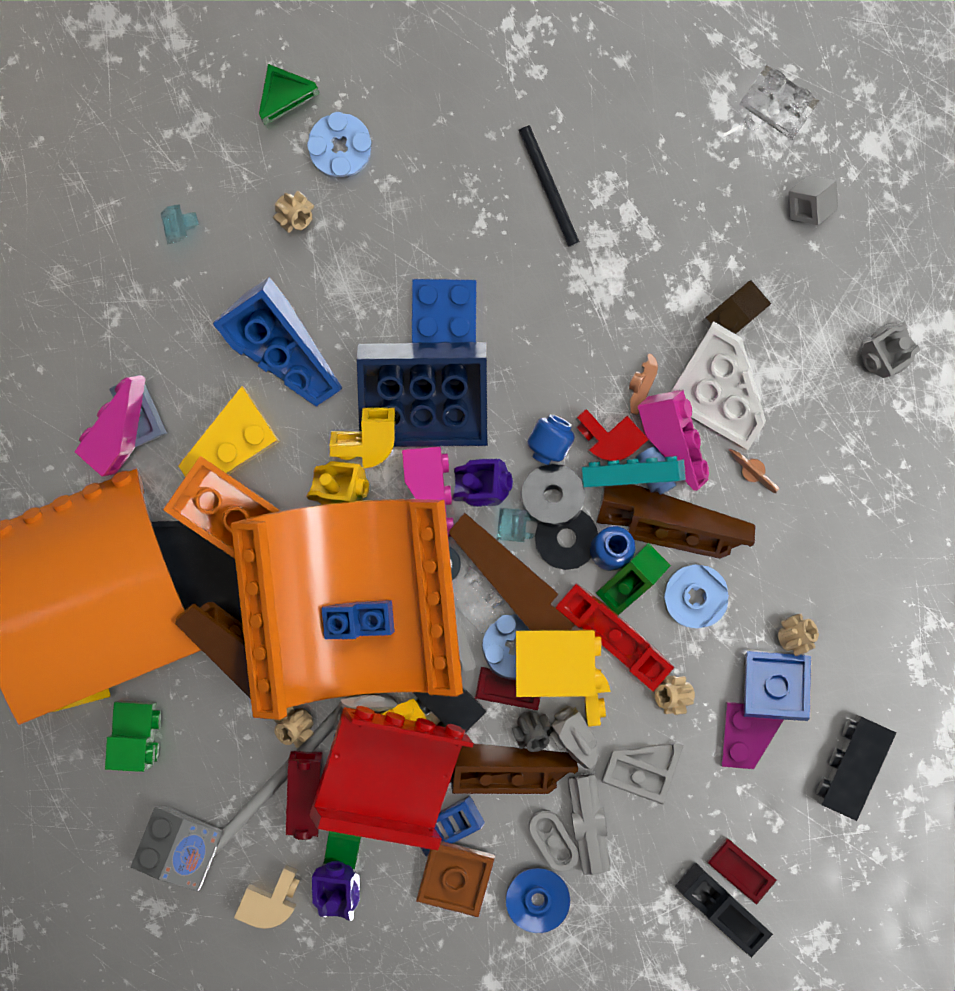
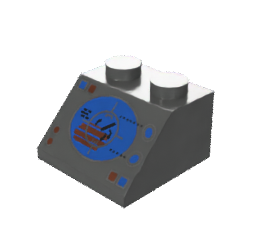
[131,806,224,891]

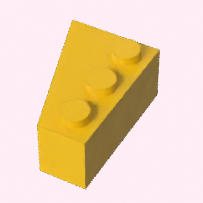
[178,386,280,477]

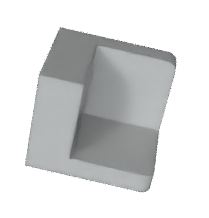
[789,175,838,225]

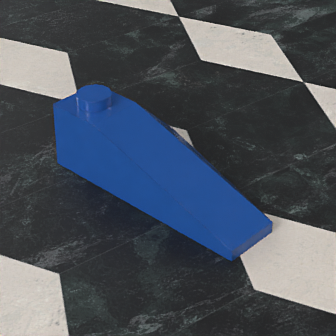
[213,277,342,406]

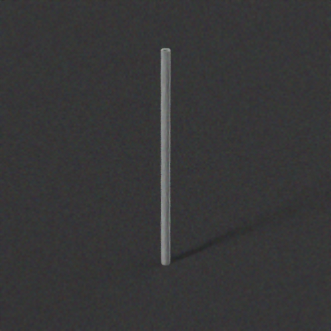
[214,695,356,855]

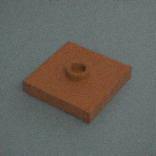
[416,841,495,917]

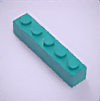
[582,456,686,487]

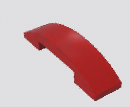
[555,583,675,692]

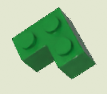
[105,700,161,772]

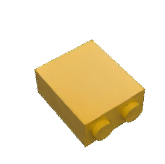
[516,630,601,697]

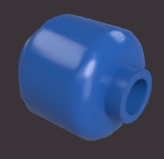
[527,414,575,465]
[590,526,636,571]

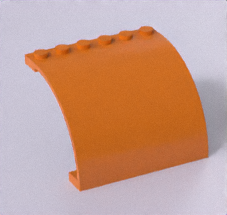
[0,468,201,725]
[231,499,463,720]

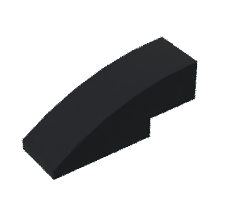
[675,863,773,958]

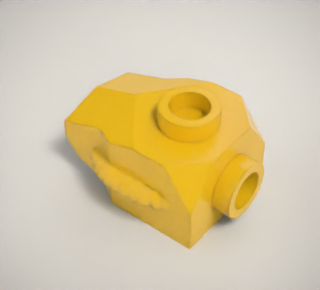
[306,461,369,505]

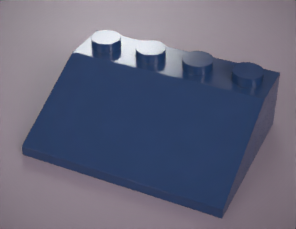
[356,342,488,447]

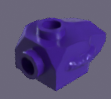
[452,459,513,507]
[312,861,360,921]

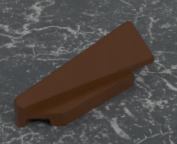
[596,484,756,559]
[449,513,575,630]
[175,602,251,699]
[450,744,578,794]

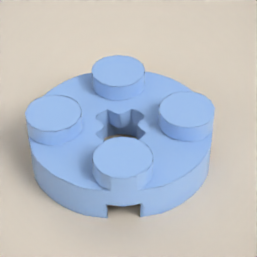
[307,112,372,178]
[663,564,729,629]
[482,614,529,680]

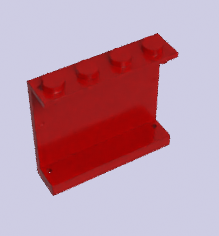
[309,706,474,851]

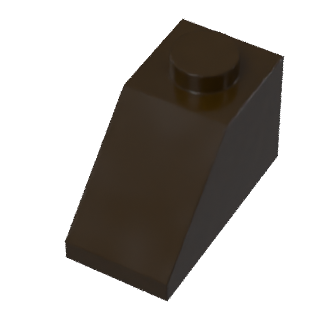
[702,280,772,334]

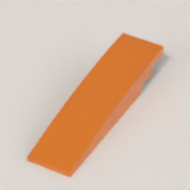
[163,456,282,559]

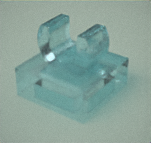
[160,204,199,244]
[497,508,534,542]

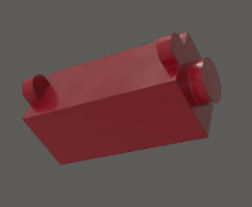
[286,751,323,840]

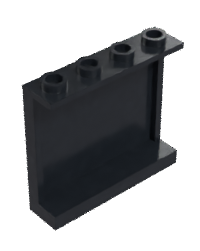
[151,521,242,623]

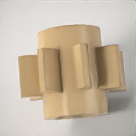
[273,191,314,233]
[778,613,819,656]
[655,675,695,715]
[274,707,314,748]

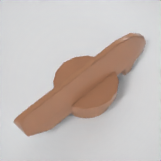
[629,354,658,415]
[729,449,779,493]

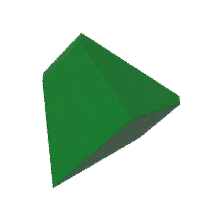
[259,64,320,125]

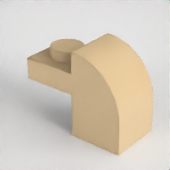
[234,865,300,929]

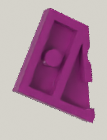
[721,702,784,769]

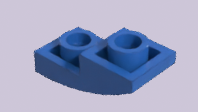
[322,600,395,639]

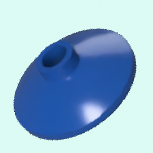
[506,868,570,933]

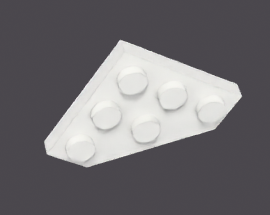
[671,321,766,450]

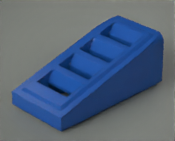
[420,796,485,857]

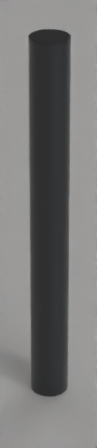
[518,125,580,247]

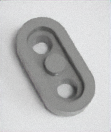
[529,811,579,872]

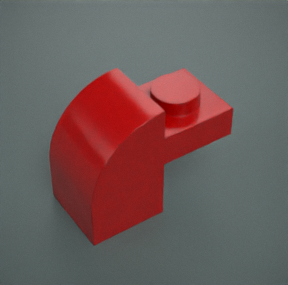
[576,409,649,462]

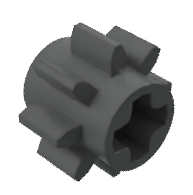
[512,711,554,752]

